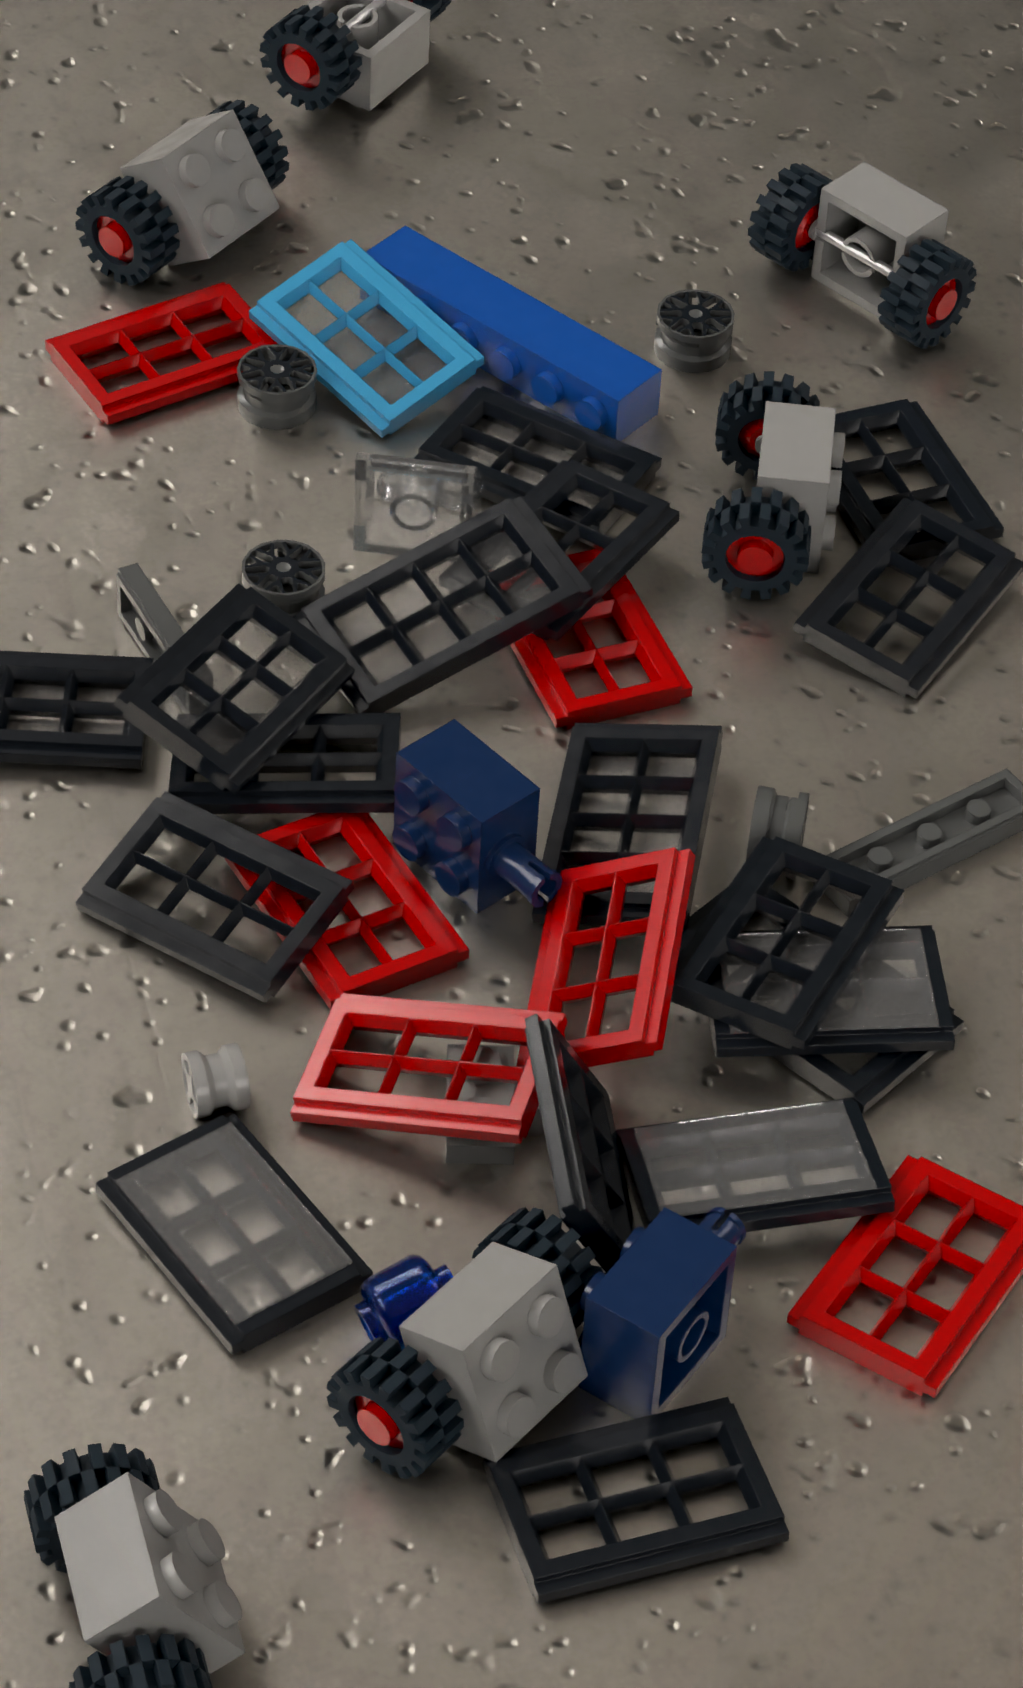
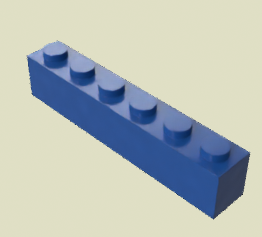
[360,226,662,441]

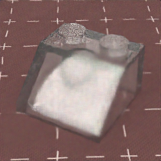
[353,452,482,563]

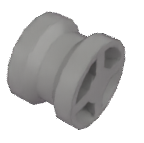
[181,1043,251,1119]

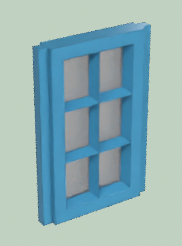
[248,239,484,438]

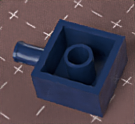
[392,719,562,914]
[578,1207,746,1419]

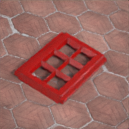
[45,282,277,425]
[494,548,693,730]
[225,813,469,1010]
[516,847,696,1067]
[290,993,568,1144]
[787,1155,1023,1398]

